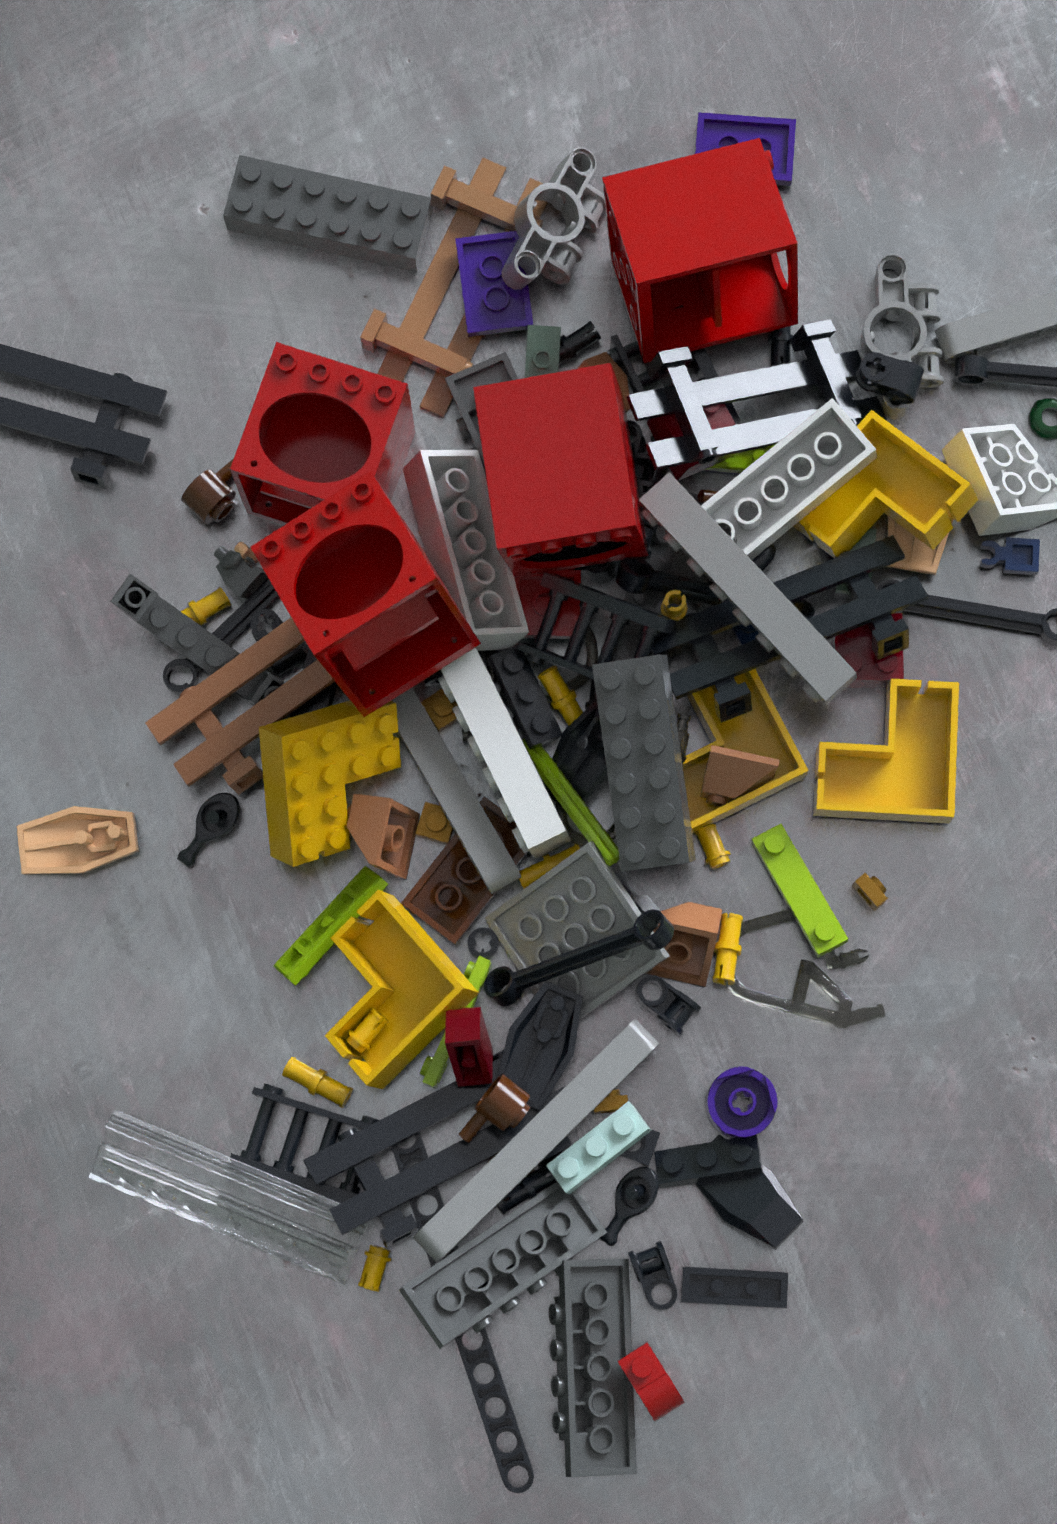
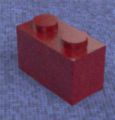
[445,1007,493,1087]

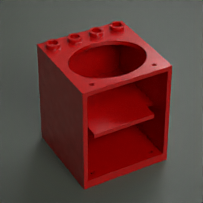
[602,138,798,363]
[230,342,415,525]
[473,363,648,578]
[250,471,481,717]

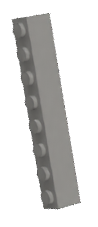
[639,472,857,705]

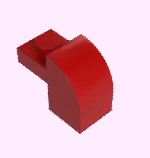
[617,1342,685,1422]

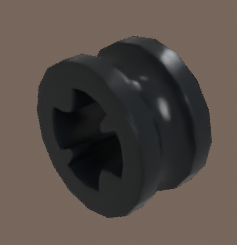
[467,927,498,959]

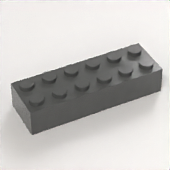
[223,155,433,272]
[592,654,696,872]

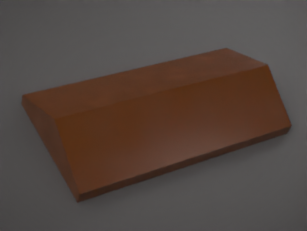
[401,796,527,945]

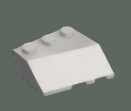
[942,424,1057,536]

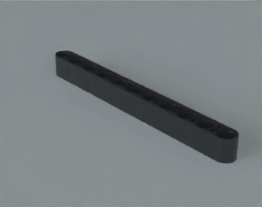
[391,1132,534,1493]

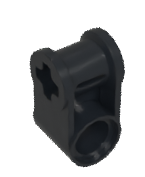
[856,352,924,404]
[250,609,306,676]
[635,975,701,1036]
[628,1241,678,1312]

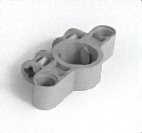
[502,147,606,290]
[860,254,944,420]

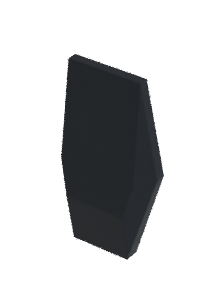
[543,700,607,806]
[496,981,583,1111]
[694,1134,804,1250]

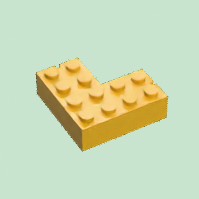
[793,410,978,558]
[682,669,809,834]
[813,679,959,824]
[259,694,401,867]
[324,890,479,1089]

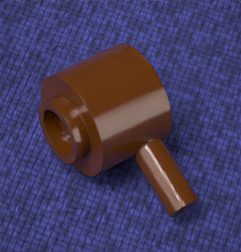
[181,458,236,524]
[459,1073,530,1143]

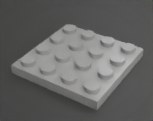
[485,841,670,1020]

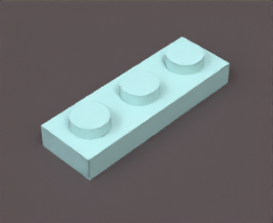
[546,1101,652,1194]

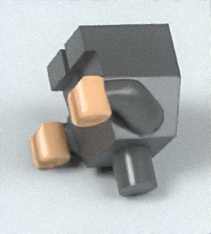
[214,542,269,599]

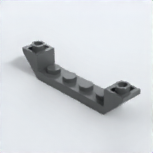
[110,573,284,705]

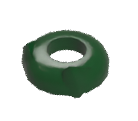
[1028,398,1057,440]

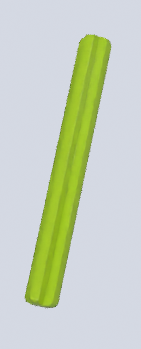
[522,738,620,866]

